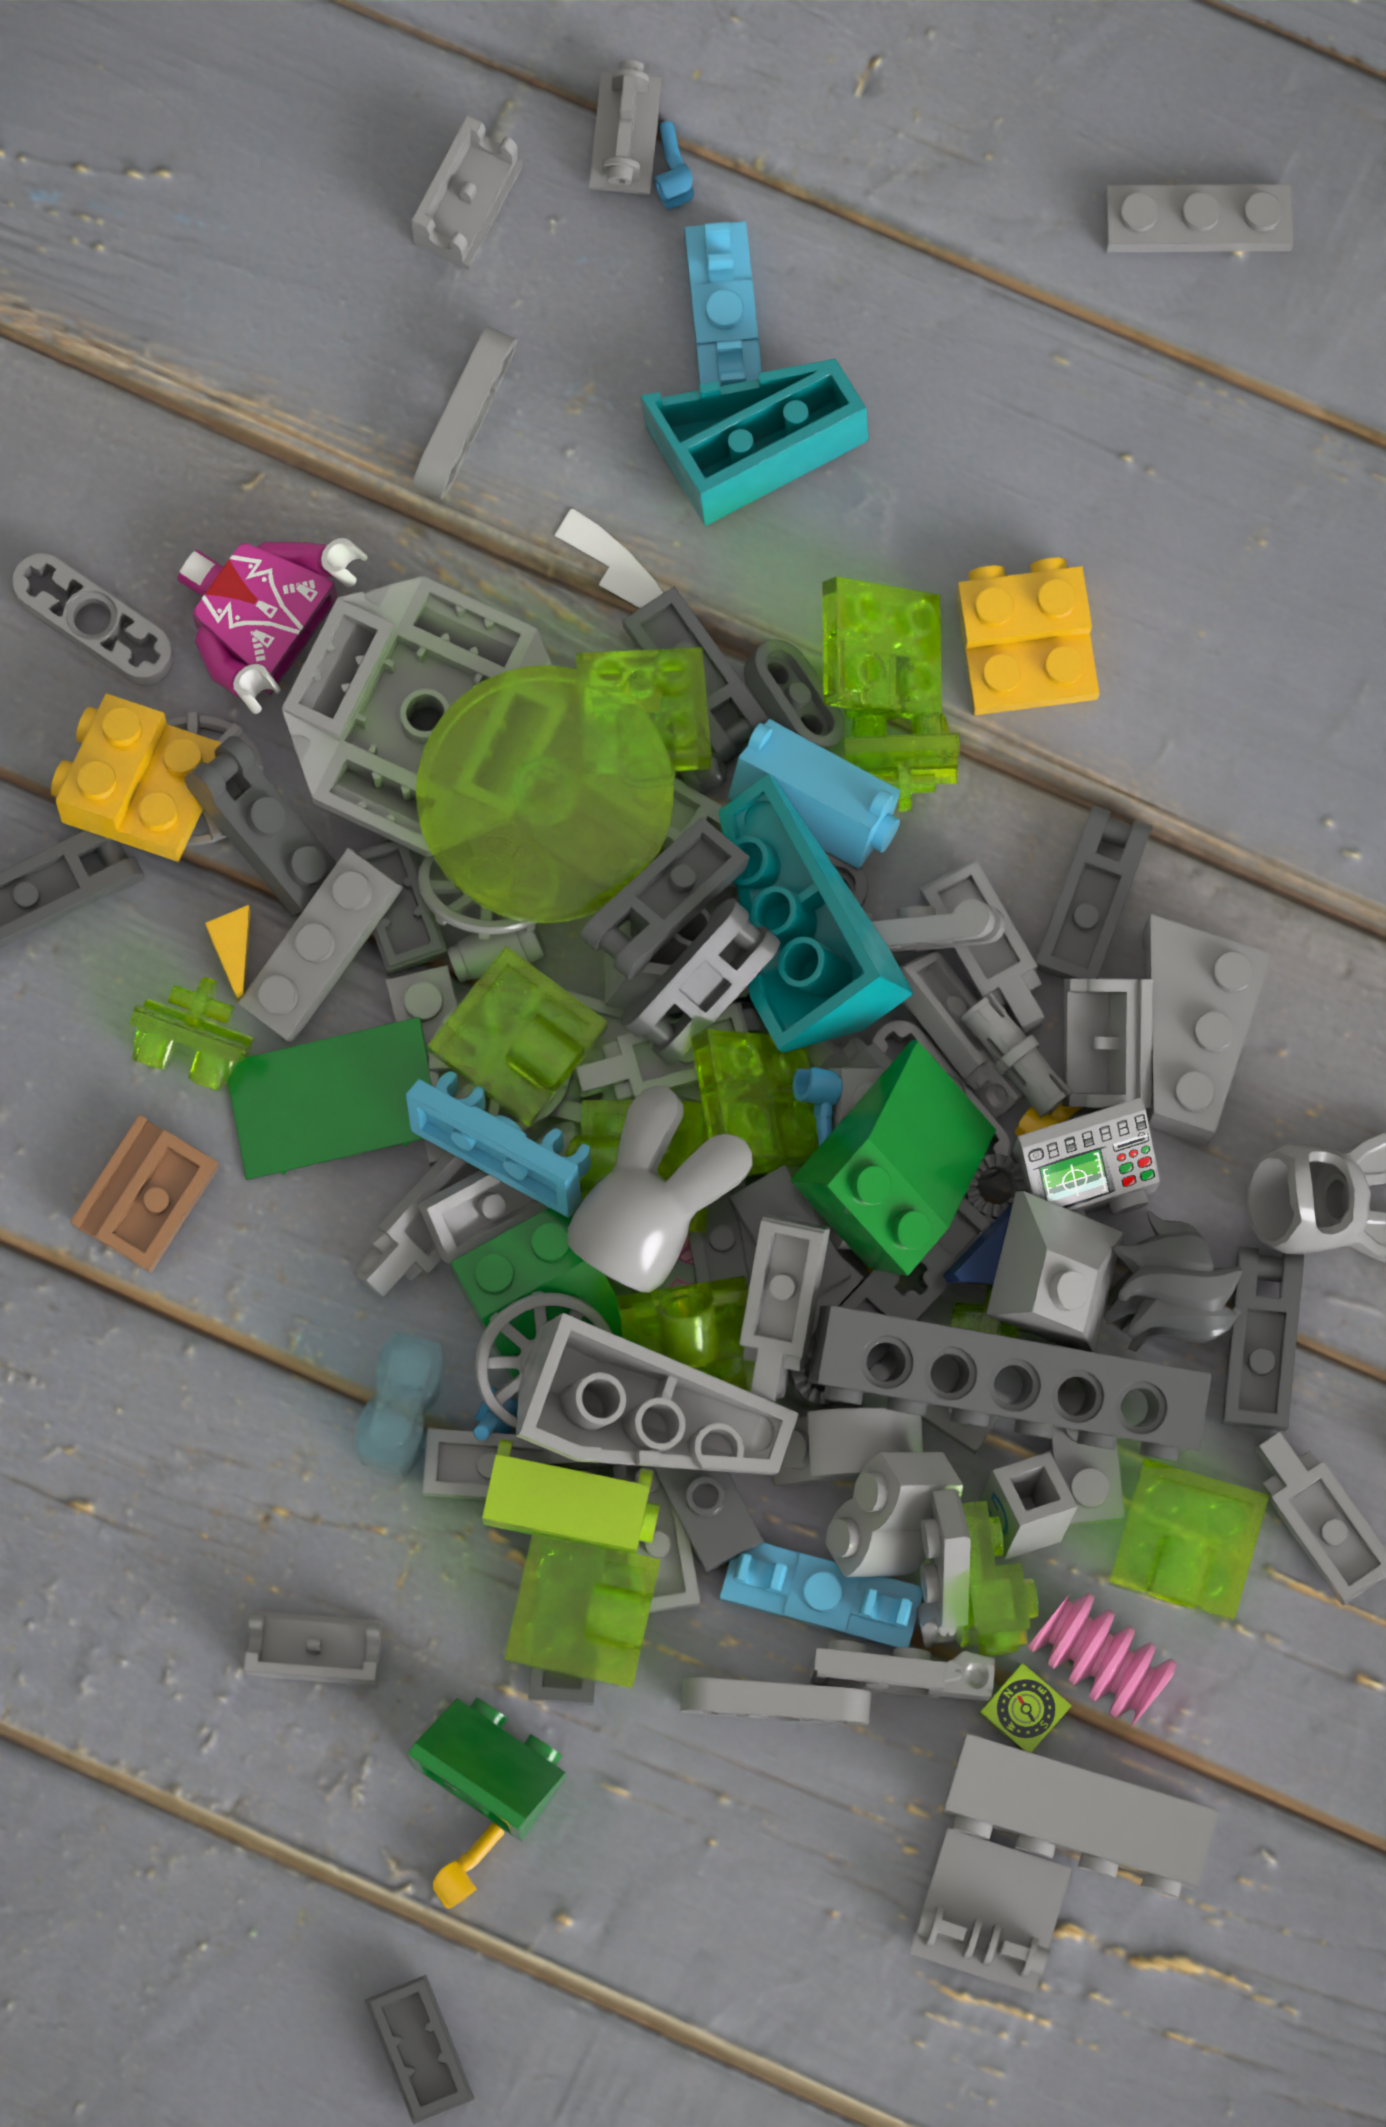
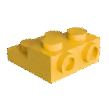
[955,557,1099,716]
[51,693,222,862]

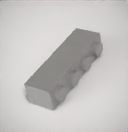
[941,1733,1220,1897]

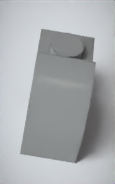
[774,1408,923,1487]

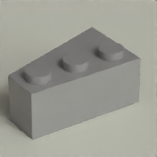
[1143,914,1272,1146]

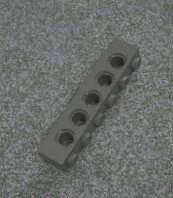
[807,1305,1212,1461]

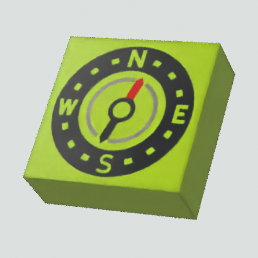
[979,1663,1072,1753]

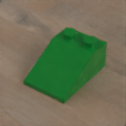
[790,1040,996,1276]
[450,1208,643,1392]
[407,1697,566,1842]

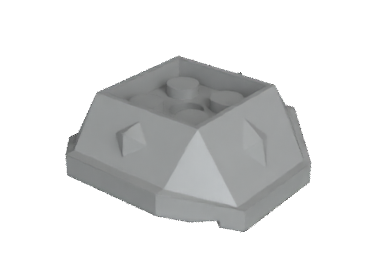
[281,576,568,857]

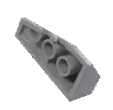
[516,1313,799,1475]

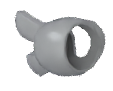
[567,1086,752,1293]
[1247,1131,1386,1263]

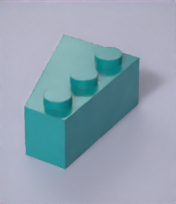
[640,358,869,526]

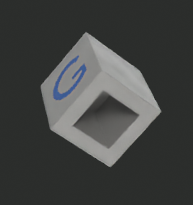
[977,1452,1078,1560]

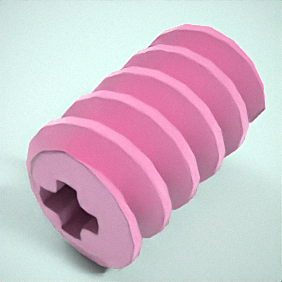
[1028,1593,1176,1729]

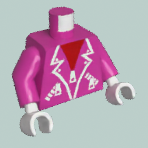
[177,538,367,714]

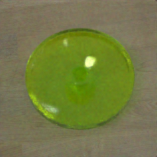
[416,665,674,923]

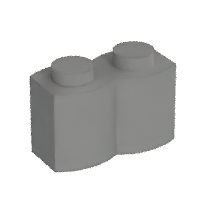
[825,1452,963,1577]

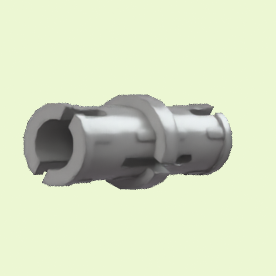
[960,993,1073,1118]

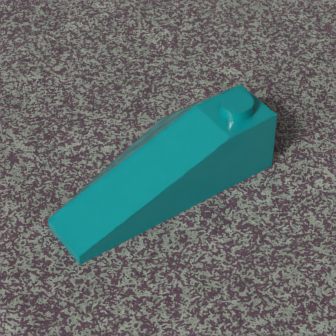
[718,774,914,1053]

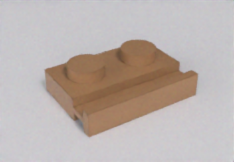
[70,1114,220,1274]

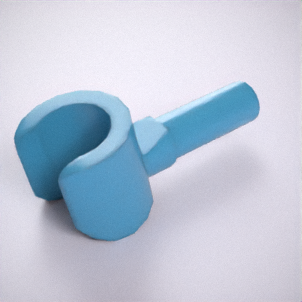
[653,121,694,210]
[793,1067,843,1146]
[474,1386,518,1441]

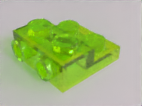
[961,1500,1038,1657]

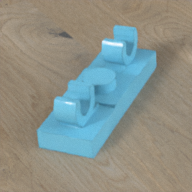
[684,221,762,386]
[406,1071,591,1218]
[719,1543,923,1649]

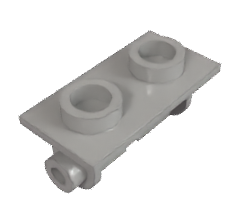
[589,60,662,195]

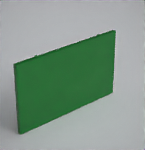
[224,1017,432,1180]

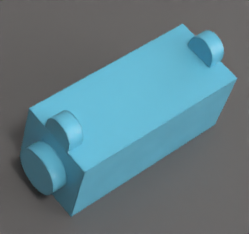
[728,719,901,870]

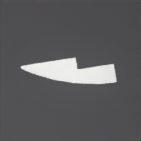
[554,509,663,608]

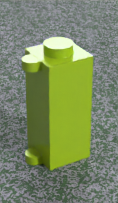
[482,1438,660,1557]

